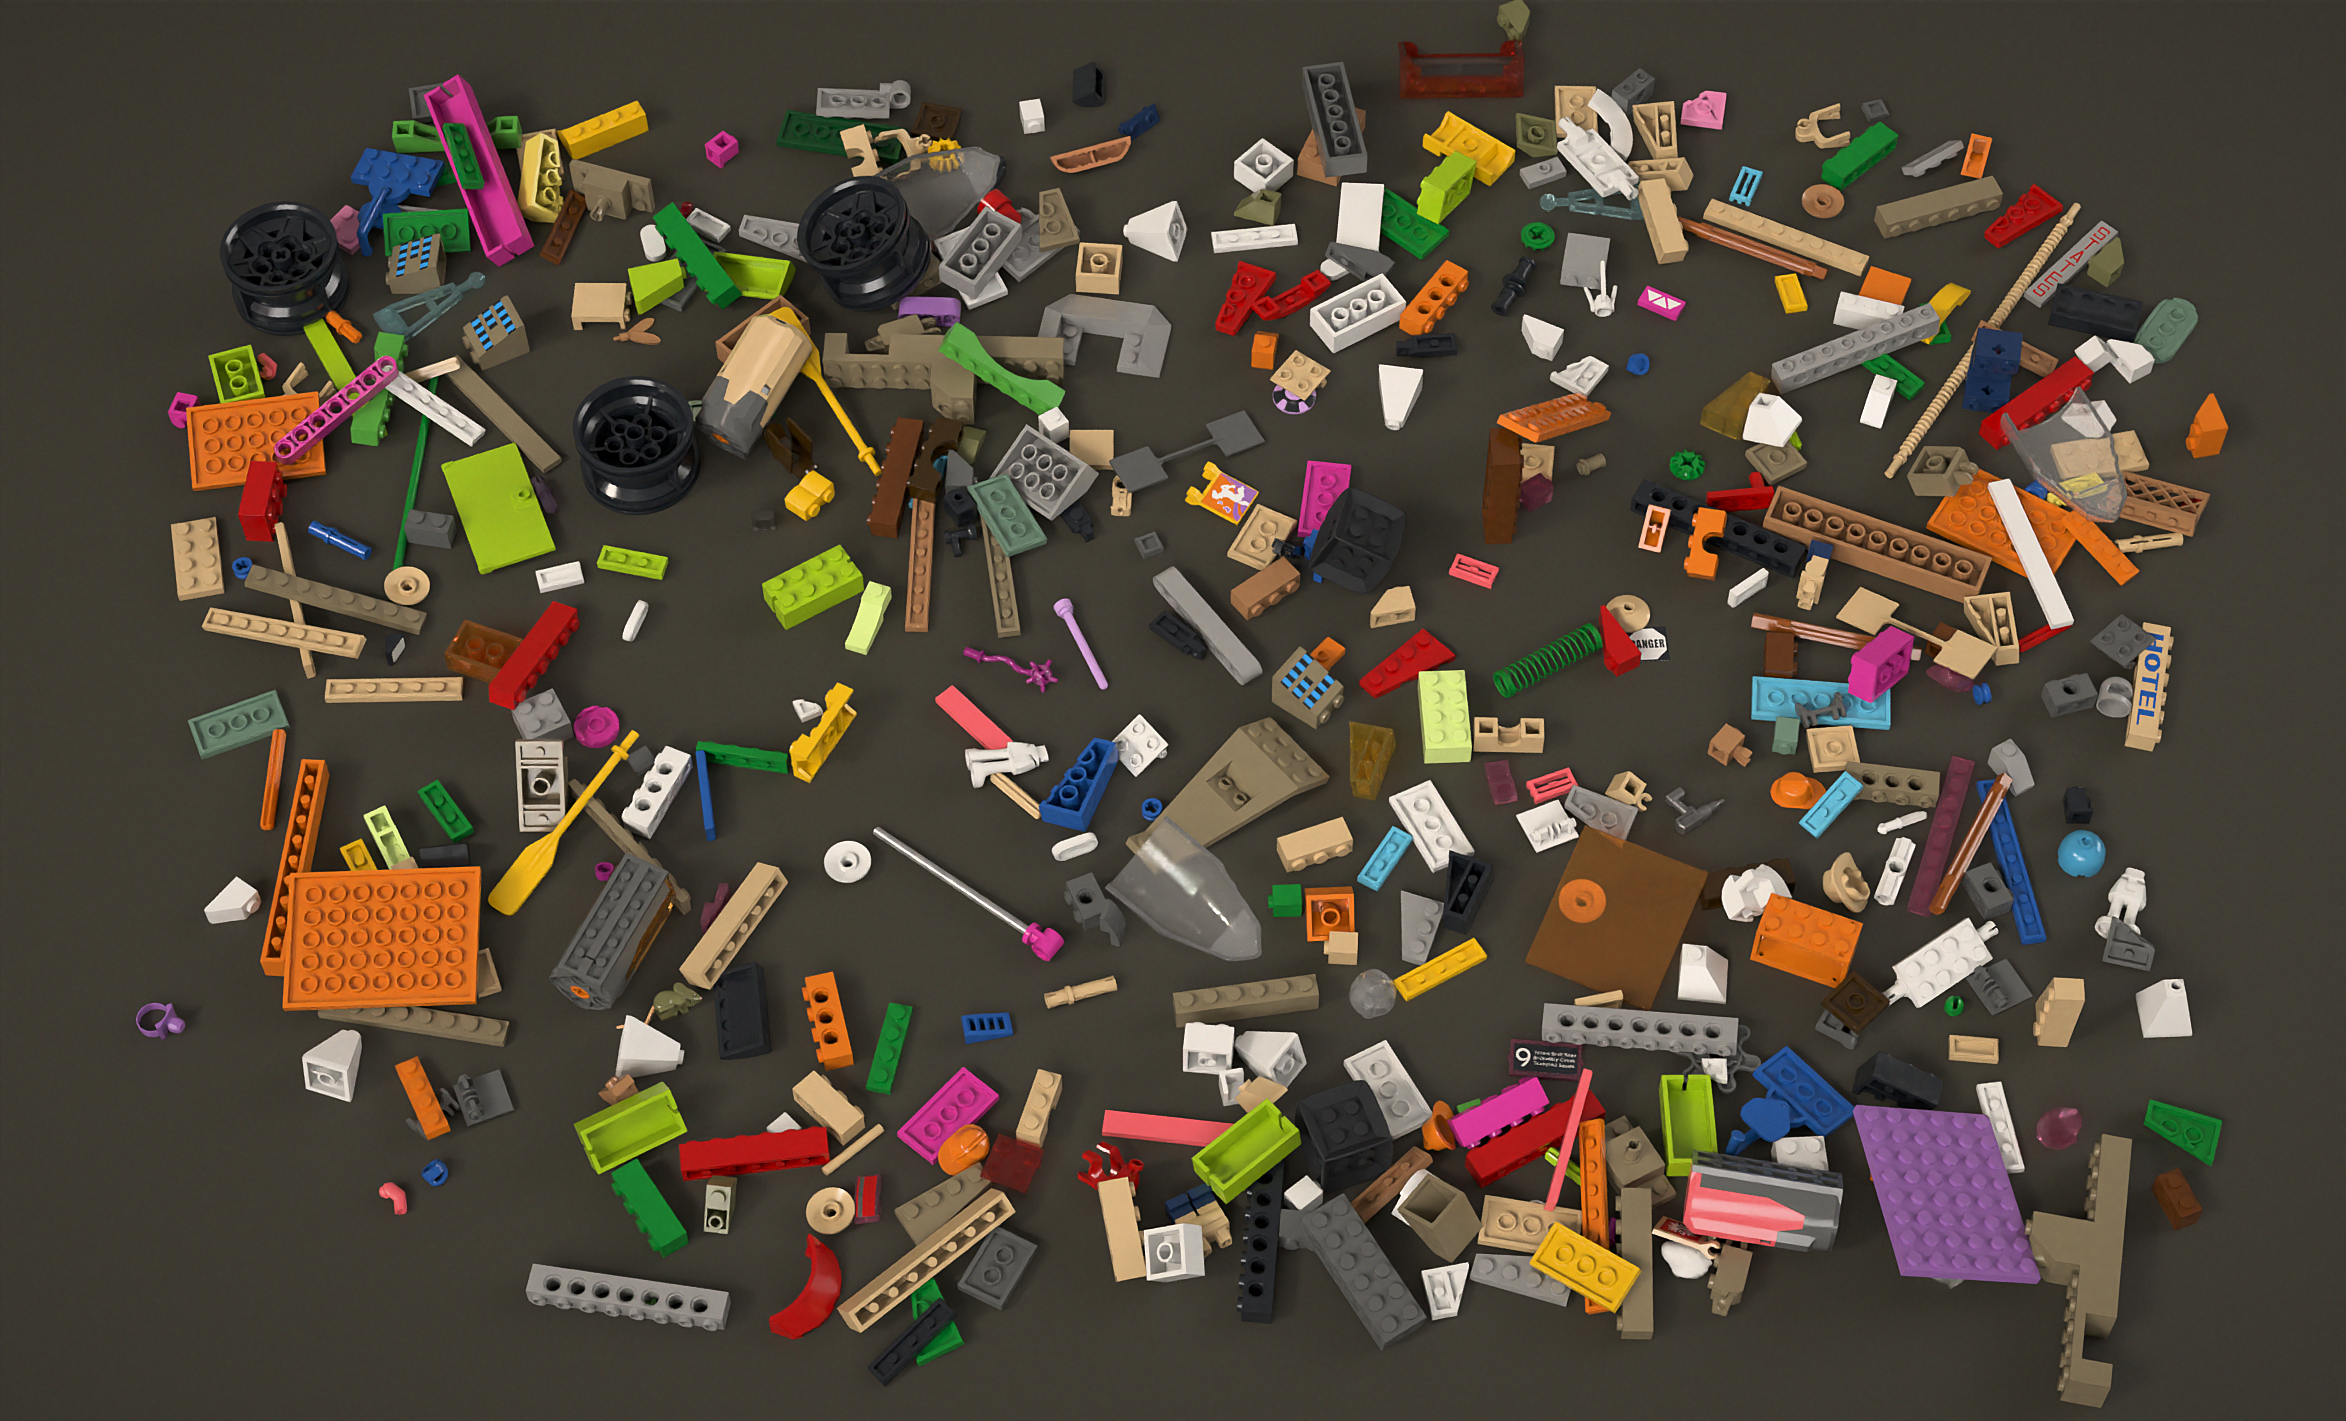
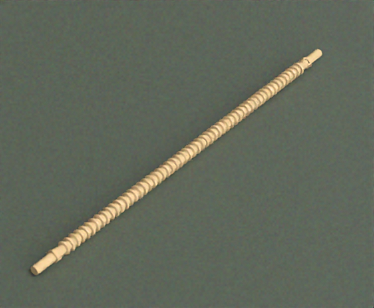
[1885,203,2081,478]

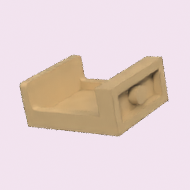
[571,283,632,330]

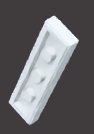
[1211,224,1298,253]
[1976,1082,2025,1174]

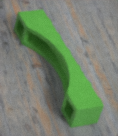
[392,116,522,153]
[938,322,1066,416]
[351,332,408,446]

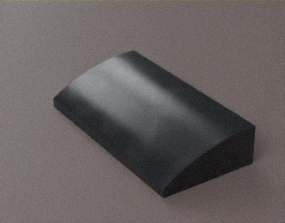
[2048,283,2143,343]
[713,961,772,1060]

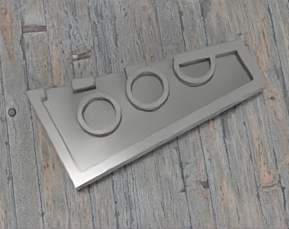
[739,215,806,262]
[1469,1254,1571,1307]

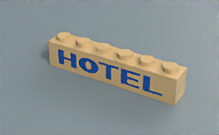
[2125,622,2174,751]

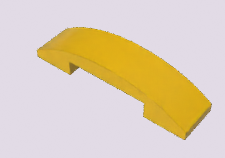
[1921,283,1971,344]

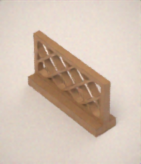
[2106,471,2210,537]

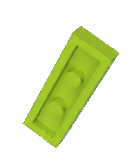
[597,545,669,580]

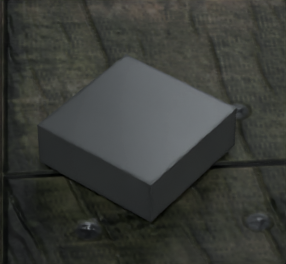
[1861,99,1890,123]
[1135,531,1164,559]
[627,745,655,777]

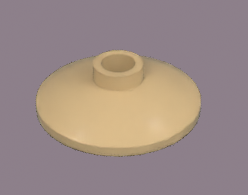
[384,567,430,605]
[1606,595,1650,633]
[806,1187,855,1234]

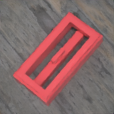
[1449,553,1499,589]
[1526,767,1579,804]

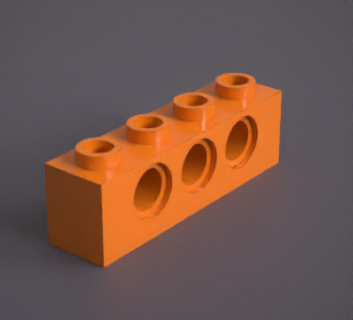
[1399,260,1469,335]
[802,971,854,1071]

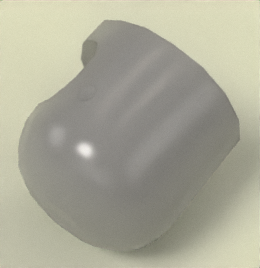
[2096,677,2133,717]

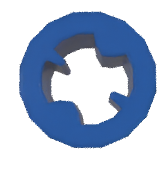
[232,557,252,579]
[1973,683,1991,705]
[1141,798,1163,821]

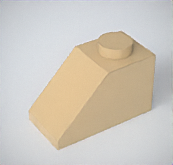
[1370,586,1416,628]
[1235,1076,1288,1113]

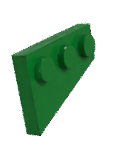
[2143,1099,2222,1166]
[911,1278,964,1367]

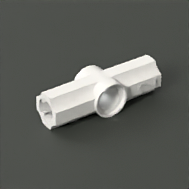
[1874,837,1916,906]

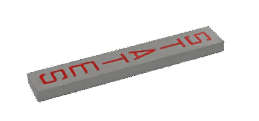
[2023,221,2118,308]

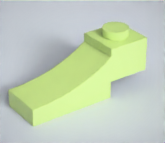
[845,581,892,655]
[364,806,410,870]

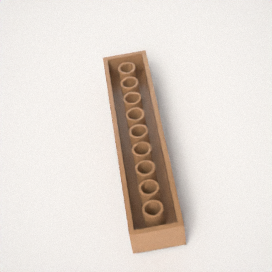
[1762,486,1992,603]

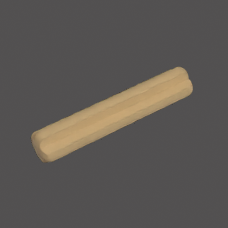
[404,357,460,383]
[990,773,1041,819]

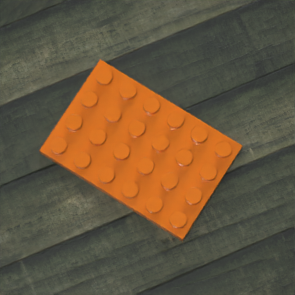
[186,391,327,491]
[1926,469,2077,578]

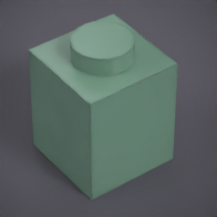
[1772,716,1800,755]

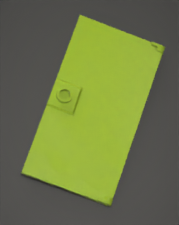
[441,443,556,574]

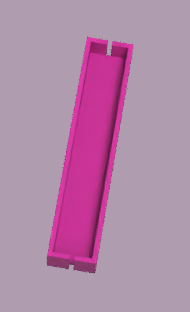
[424,75,534,267]

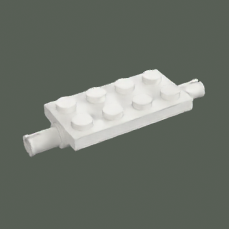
[1557,117,1639,200]
[1881,918,1998,1008]

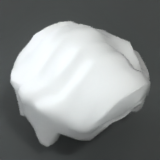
[1661,1241,1713,1279]

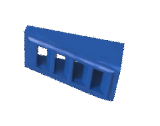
[961,1012,1013,1044]

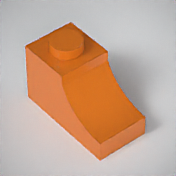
[1961,133,1992,179]

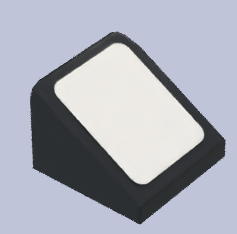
[385,634,406,666]

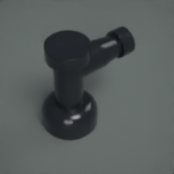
[944,522,977,557]

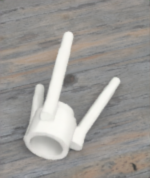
[1583,260,1617,317]

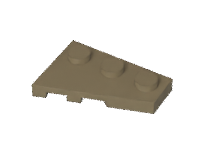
[1039,188,1080,253]

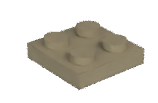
[1745,440,1807,486]

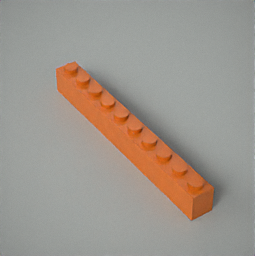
[260,759,330,976]

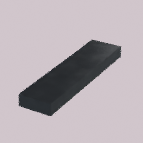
[867,1297,958,1387]

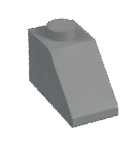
[1988,738,2035,797]

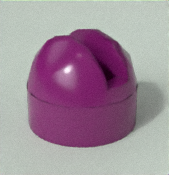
[595,862,614,882]

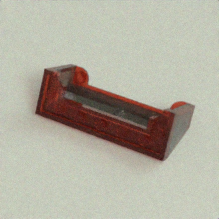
[1397,40,1525,98]

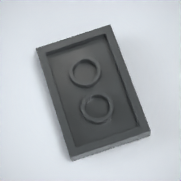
[957,1226,1038,1311]

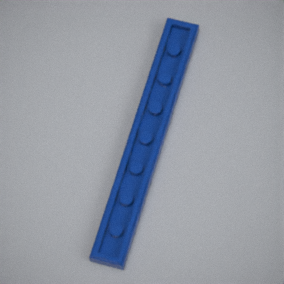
[1976,779,2046,945]

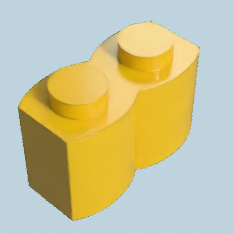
[785,470,835,521]

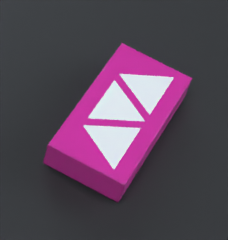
[1637,286,1686,321]

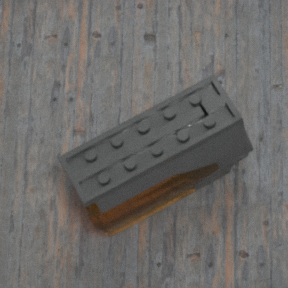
[549,852,676,1010]

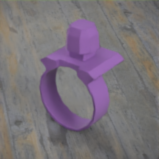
[136,1003,185,1040]

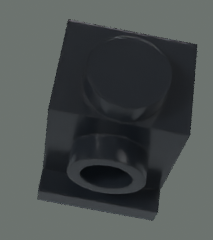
[2062,786,2093,824]

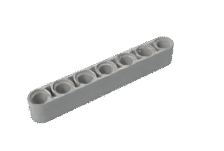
[1153,566,1262,685]

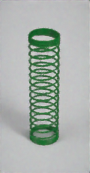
[1493,623,1603,698]

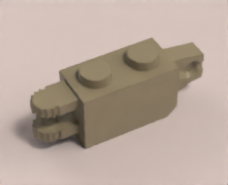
[864,314,941,355]
[1707,1239,1753,1316]

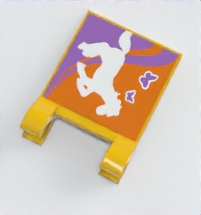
[1185,462,1259,525]

